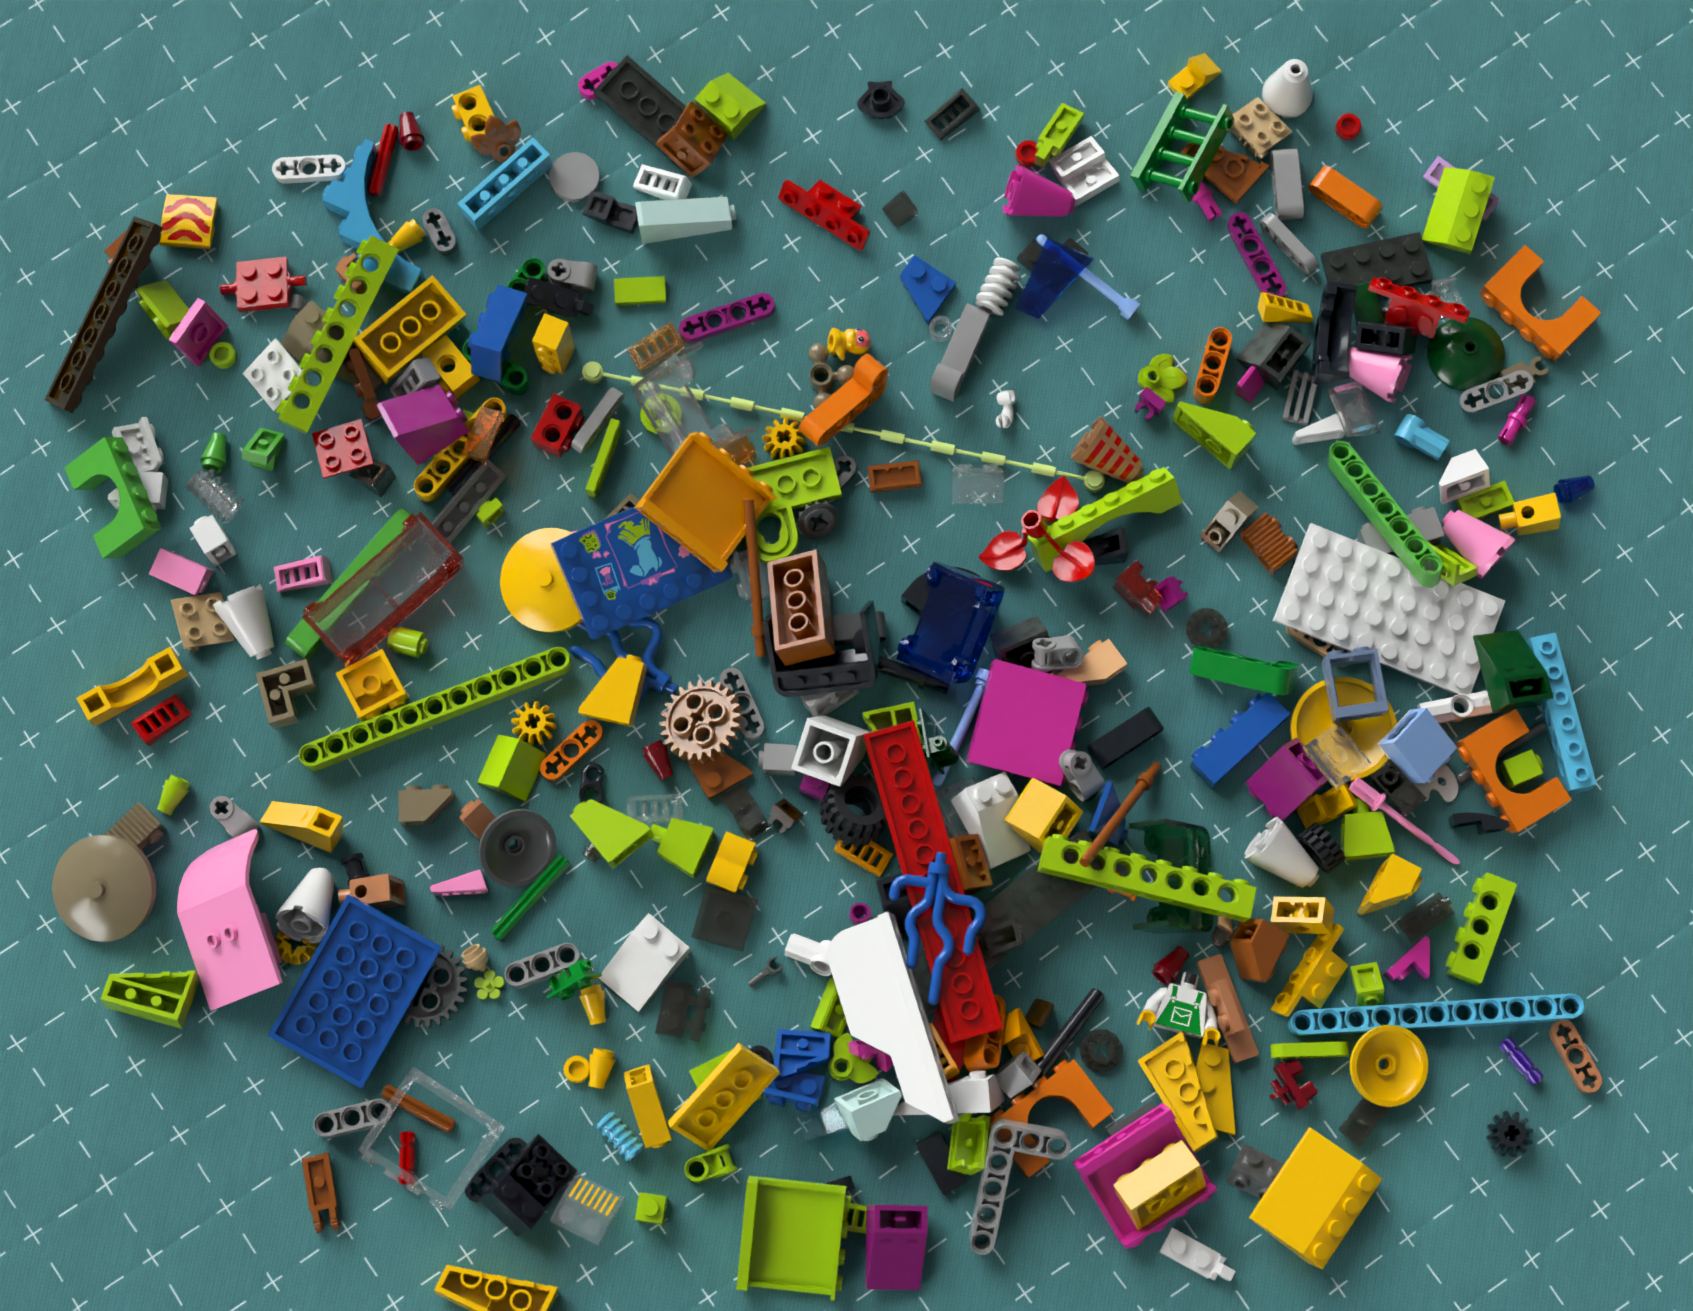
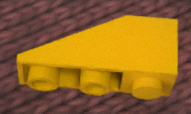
[260,801,344,853]

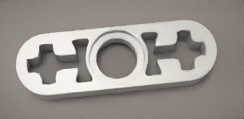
[272,155,347,184]

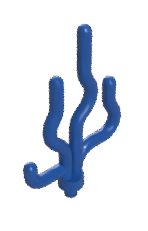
[570,617,678,706]
[889,852,986,1006]

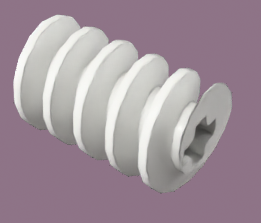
[975,257,1021,316]

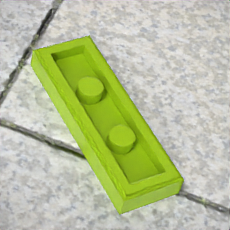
[586,418,622,499]

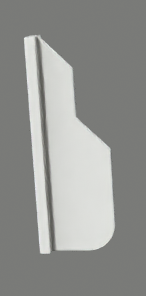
[828,912,960,1124]

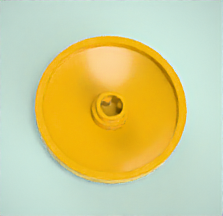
[500,528,583,633]
[1290,677,1397,782]

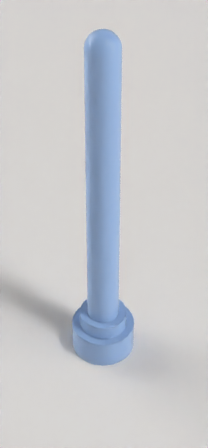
[1037,234,1140,320]
[933,668,989,786]

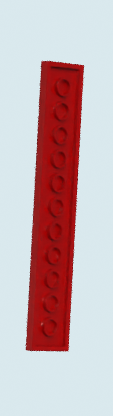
[863,720,1003,1044]

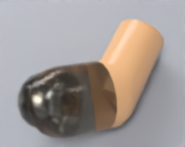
[1211,916,1233,948]

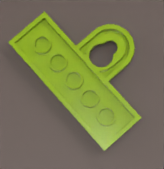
[745,447,843,564]

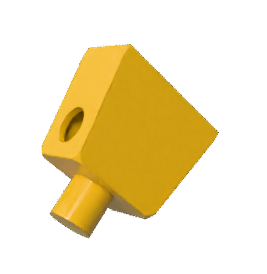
[1498,493,1561,535]

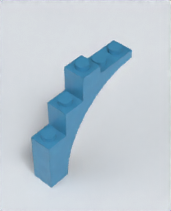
[322,139,425,296]

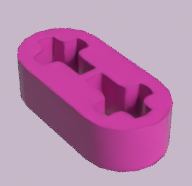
[578,62,618,100]

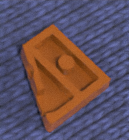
[686,752,753,800]

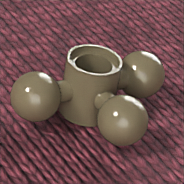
[808,343,854,408]

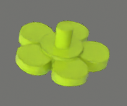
[474,970,505,1000]

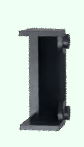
[762,600,880,697]

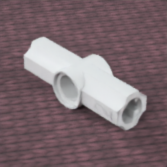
[1417,691,1500,724]
[784,933,832,976]

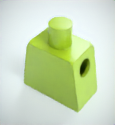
[1340,798,1395,861]
[650,818,715,878]

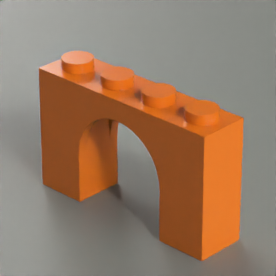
[1479,245,1601,362]
[1456,708,1572,834]
[989,1059,1114,1179]

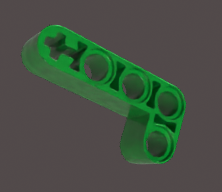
[1189,646,1299,695]

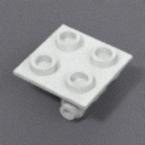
[243,338,309,411]

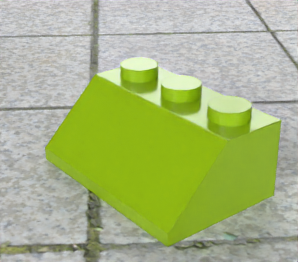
[1422,167,1495,255]

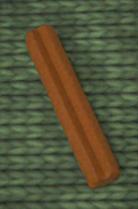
[381,1085,456,1133]

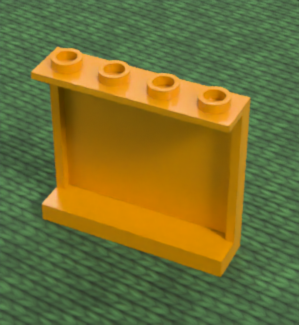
[634,432,777,572]

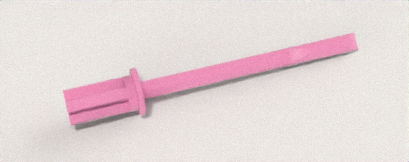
[1348,777,1460,864]

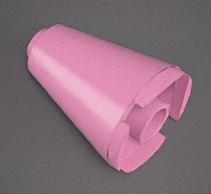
[1349,346,1412,404]
[1441,510,1515,579]

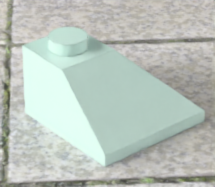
[834,1078,902,1141]

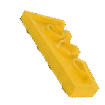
[1137,1031,1218,1153]

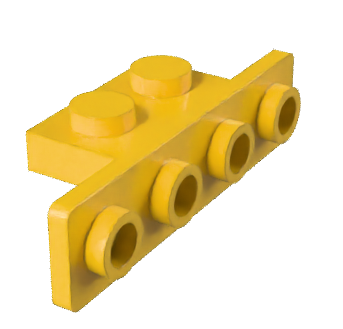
[1271,923,1348,1017]

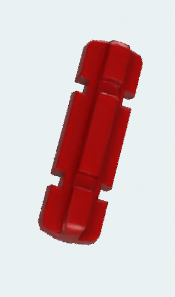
[399,1131,416,1185]

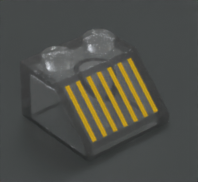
[549,1173,625,1247]

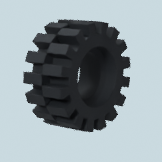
[1298,822,1346,873]

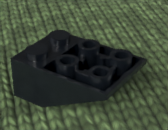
[478,1134,577,1236]

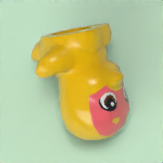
[827,328,871,361]

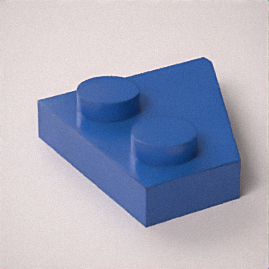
[900,255,956,324]
[774,1029,831,1081]

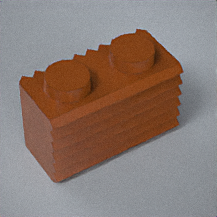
[1239,512,1298,576]

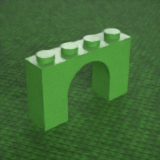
[64,437,162,559]

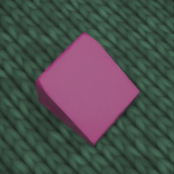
[1235,366,1264,403]

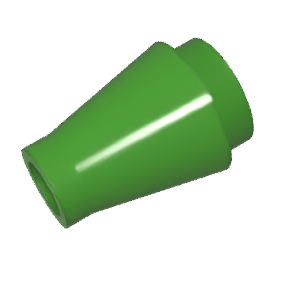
[200,433,227,473]

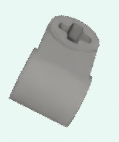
[548,259,598,294]
[1032,635,1084,672]
[1059,749,1105,802]
[210,796,260,838]

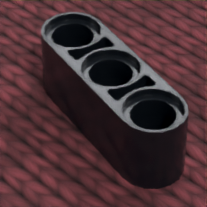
[1087,706,1165,770]

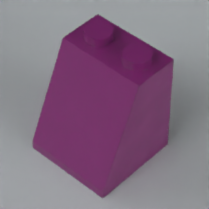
[377,385,469,466]
[1246,737,1333,821]

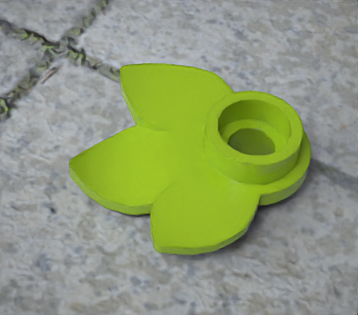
[1138,354,1187,403]
[828,1033,878,1084]

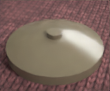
[52,834,156,942]

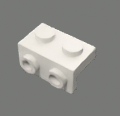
[112,417,163,472]

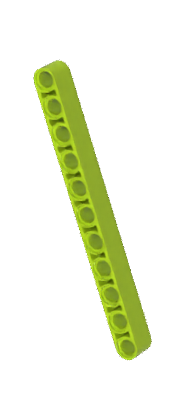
[299,647,572,771]

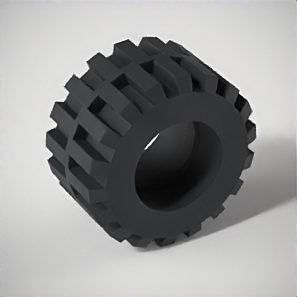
[820,773,887,847]

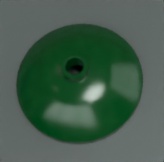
[1427,317,1505,391]

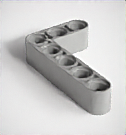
[969,1119,1071,1255]

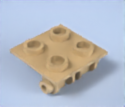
[1230,97,1293,159]
[171,592,234,653]

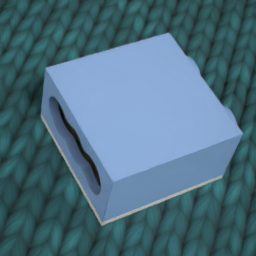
[1378,708,1457,784]

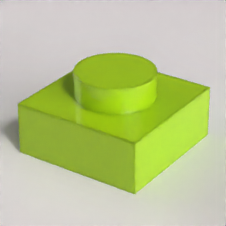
[476,498,506,528]

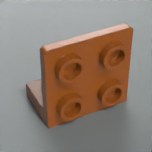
[656,101,727,178]
[949,834,993,896]

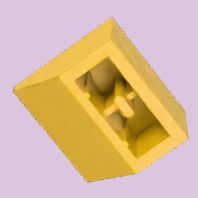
[1004,778,1084,853]

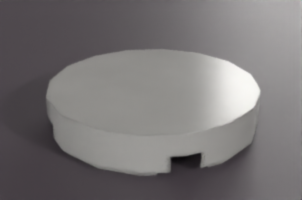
[549,152,600,203]

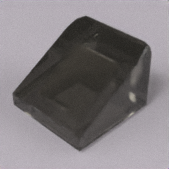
[882,190,918,229]

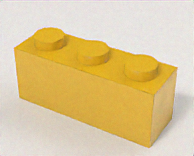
[532,313,575,374]

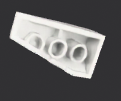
[892,1071,1004,1116]

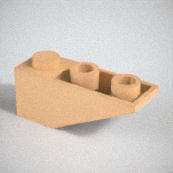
[1051,639,1127,686]

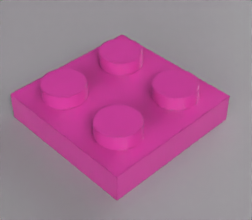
[169,298,228,367]

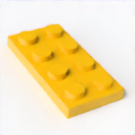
[668,1043,780,1151]

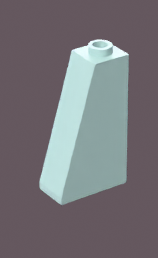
[635,197,736,244]

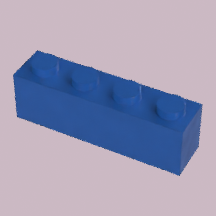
[1190,692,1290,789]

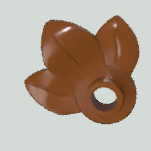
[471,115,521,163]

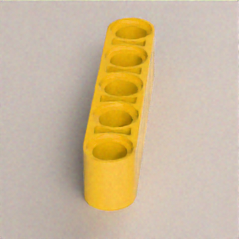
[414,398,508,503]

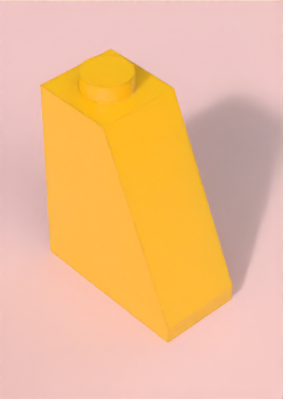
[578,655,648,727]
[624,1064,671,1148]

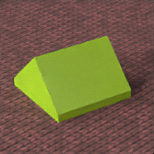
[477,734,547,803]

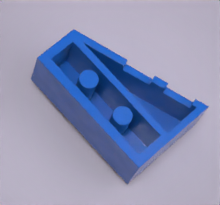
[468,285,527,383]

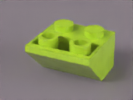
[135,280,189,340]

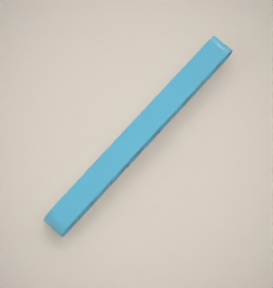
[1287,994,1584,1037]

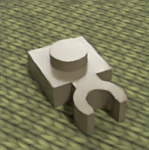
[1499,356,1549,395]

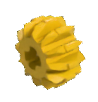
[762,417,806,459]
[511,701,556,746]

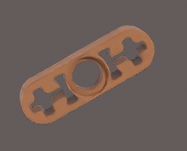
[1549,1020,1602,1094]

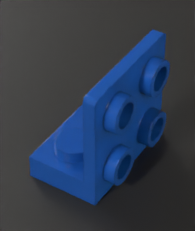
[764,1072,825,1112]

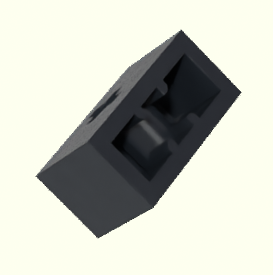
[1355,321,1418,354]

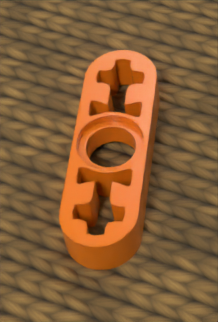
[540,720,603,782]

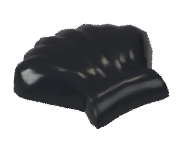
[857,81,905,119]

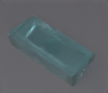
[798,1105,849,1142]

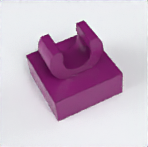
[1134,387,1167,422]
[1153,576,1188,611]

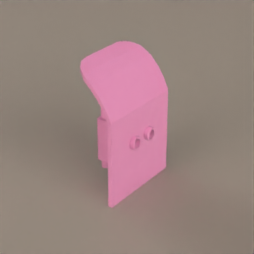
[177,829,283,1011]

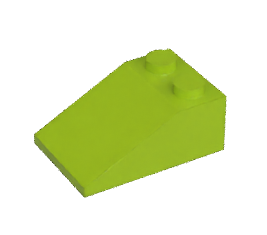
[1172,402,1257,470]

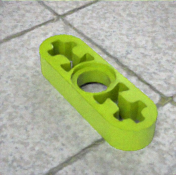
[1270,1042,1349,1059]

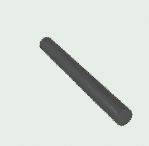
[1455,721,1548,785]

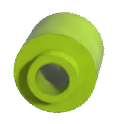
[387,627,428,658]

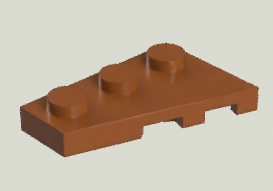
[1180,142,1270,204]

